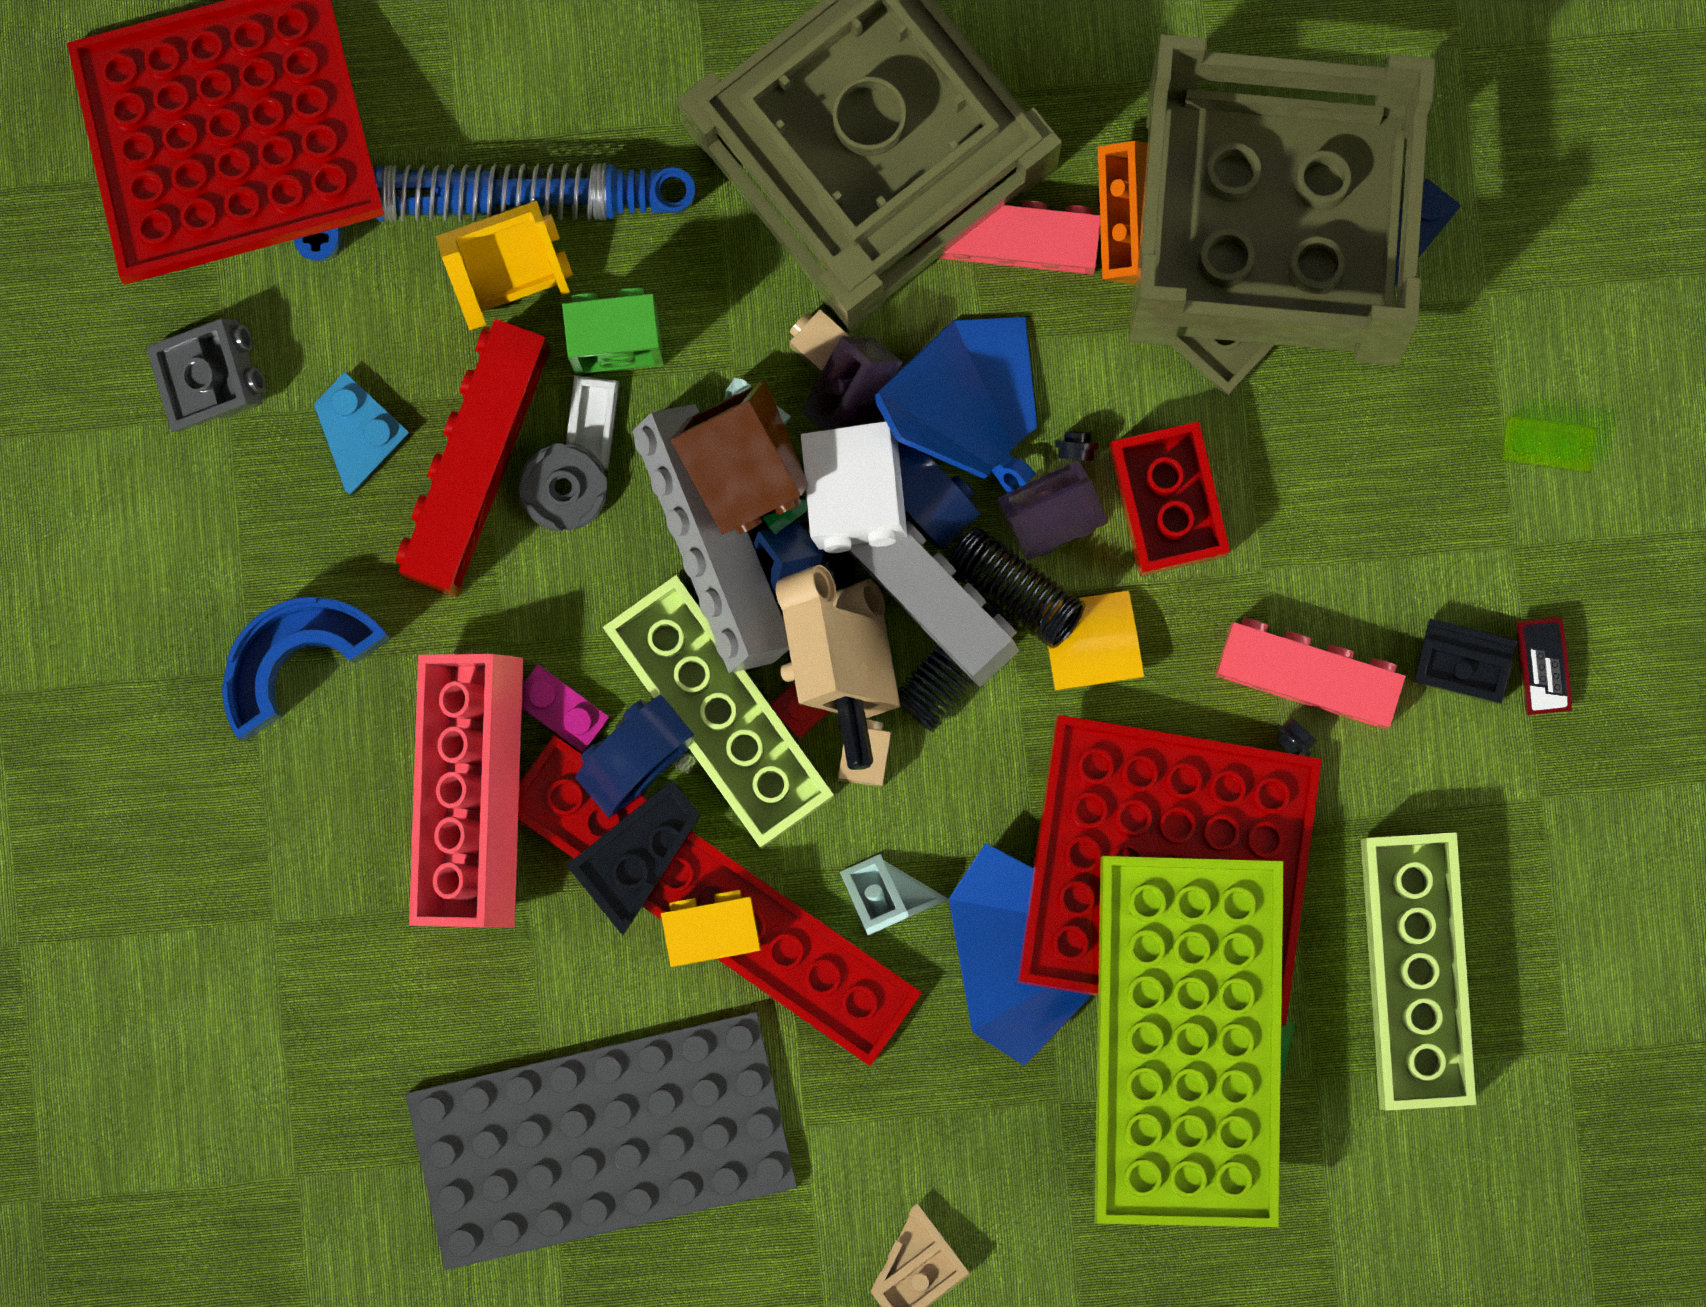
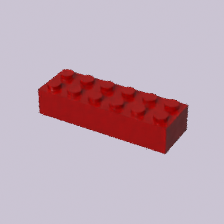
[395,318,551,598]

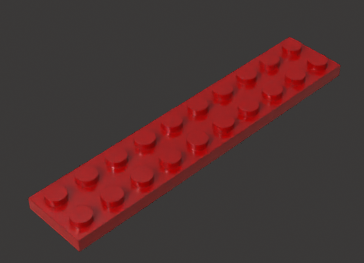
[518,735,922,1067]

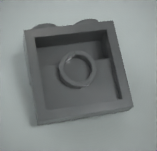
[146,318,266,432]

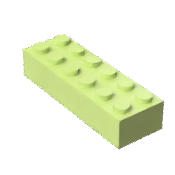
[603,575,834,849]
[1361,832,1476,1111]

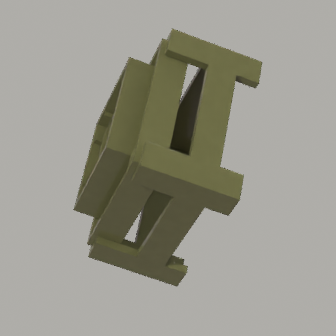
[677,0,1062,334]
[1129,34,1436,366]

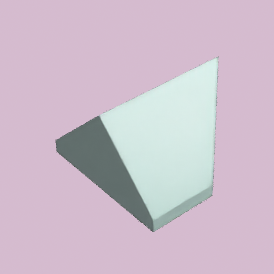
[840,854,949,936]

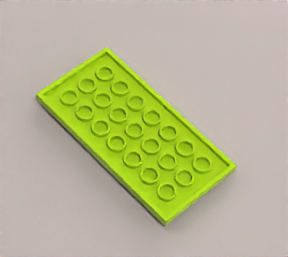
[1094,856,1283,1227]

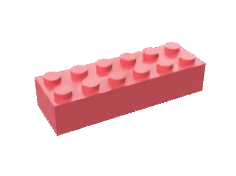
[409,654,523,928]

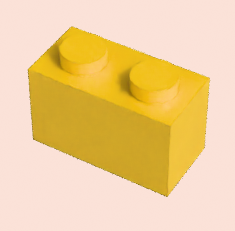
[661,890,761,967]

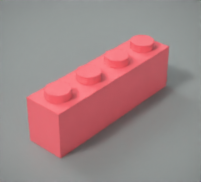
[918,196,1100,275]
[1215,618,1406,730]

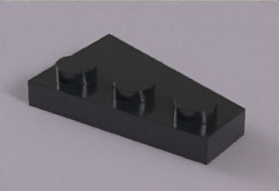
[566,781,701,936]

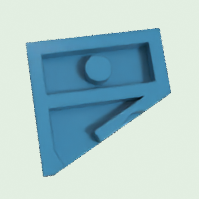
[314,372,411,496]

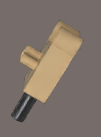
[776,565,901,770]

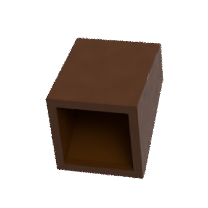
[670,380,808,535]

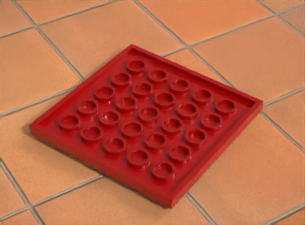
[67,0,385,285]
[1017,715,1322,1026]

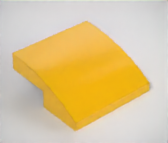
[1040,590,1144,691]

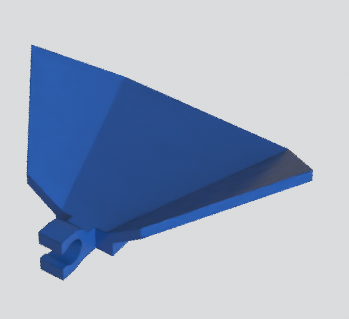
[875,317,1037,495]
[949,843,1092,1066]

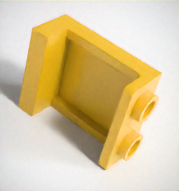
[436,201,573,330]

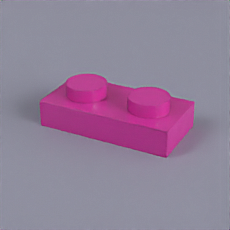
[522,664,610,753]

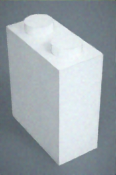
[801,421,907,553]

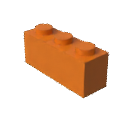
[1098,141,1148,285]

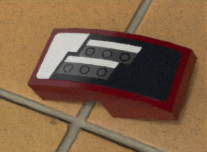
[1516,615,1572,715]

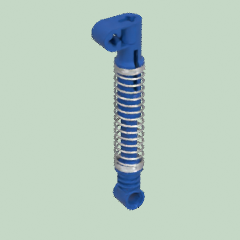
[294,162,697,262]

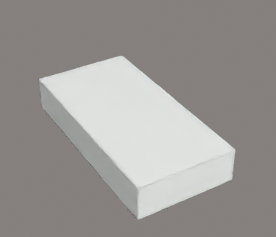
[566,376,619,471]

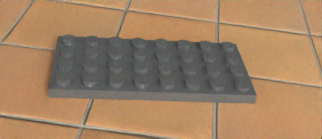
[405,1012,797,1270]

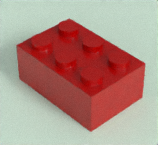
[1108,421,1230,577]

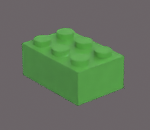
[562,288,664,375]

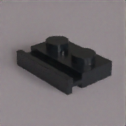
[1413,618,1517,705]

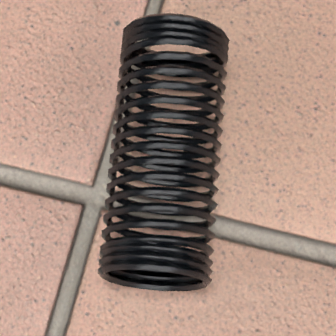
[948,527,1085,649]
[897,598,1020,732]

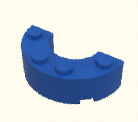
[222,597,392,742]

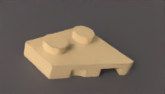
[870,1204,971,1307]

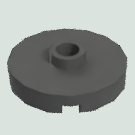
[519,442,608,531]

